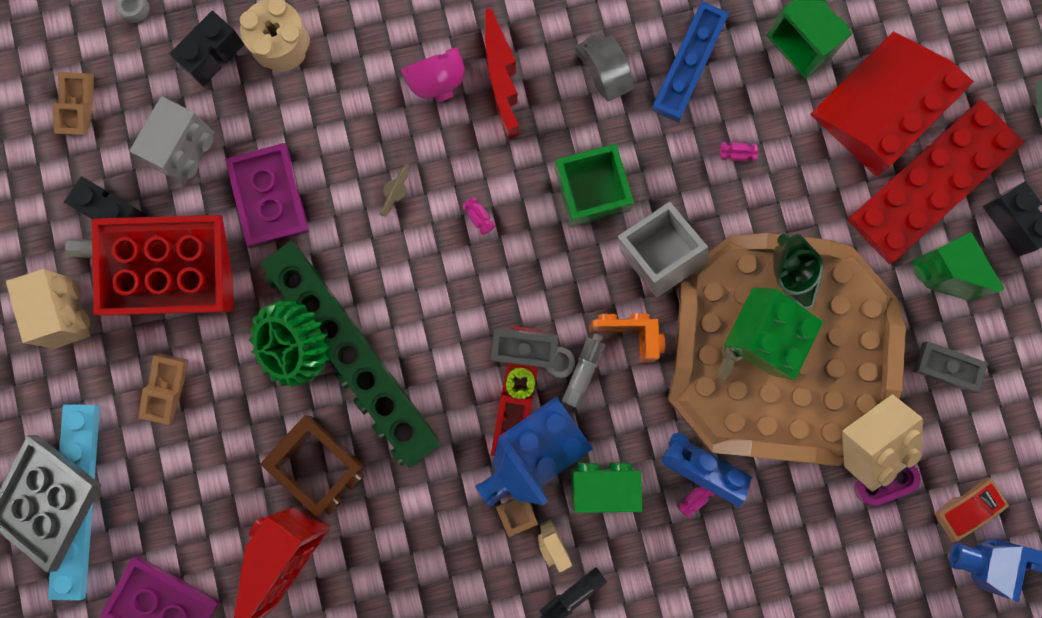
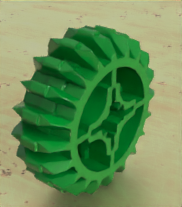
[248,301,329,387]

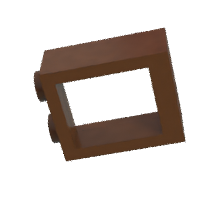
[260,415,366,517]

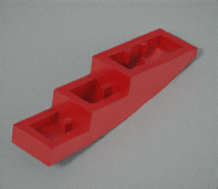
[485,8,519,140]
[490,326,545,456]

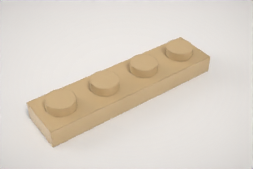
[538,519,572,573]

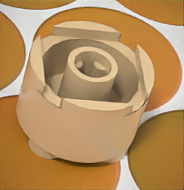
[240,0,310,72]

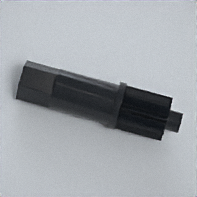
[539,567,607,618]

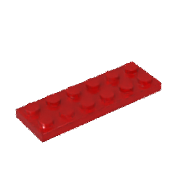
[846,99,1025,264]

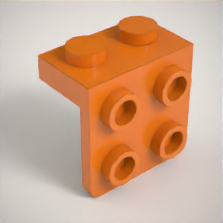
[589,313,665,363]

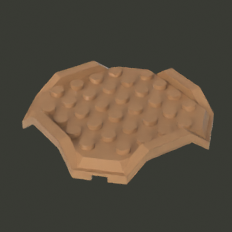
[668,233,906,466]

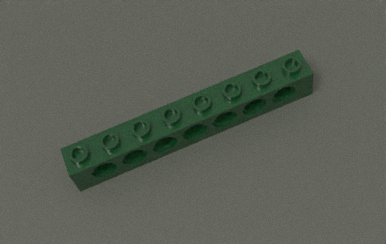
[260,241,443,468]

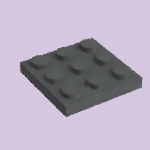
[0,435,102,573]

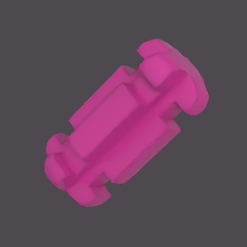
[720,142,758,162]
[463,197,495,235]
[677,486,715,518]

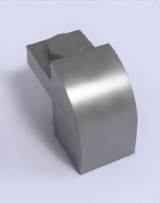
[575,33,635,102]

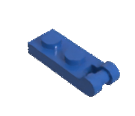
[662,433,752,507]

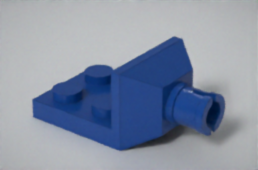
[475,396,593,507]
[949,538,1042,602]

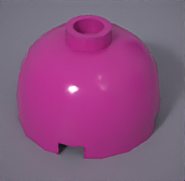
[401,47,465,103]

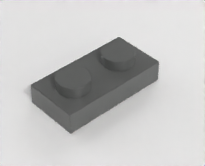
[491,327,559,369]
[913,341,988,393]

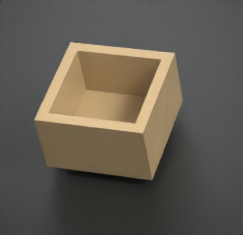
[6,269,91,349]
[842,394,923,492]

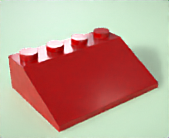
[810,31,974,176]
[92,215,234,316]
[234,505,331,618]

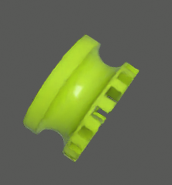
[506,367,535,399]

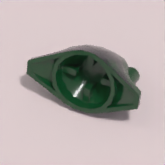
[773,234,823,310]

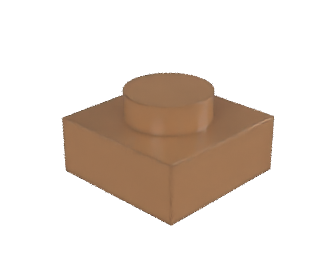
[496,498,538,537]

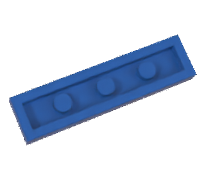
[651,1,729,122]

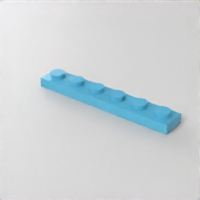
[48,404,100,601]

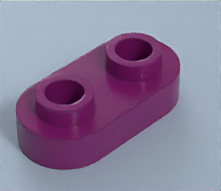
[854,466,921,506]

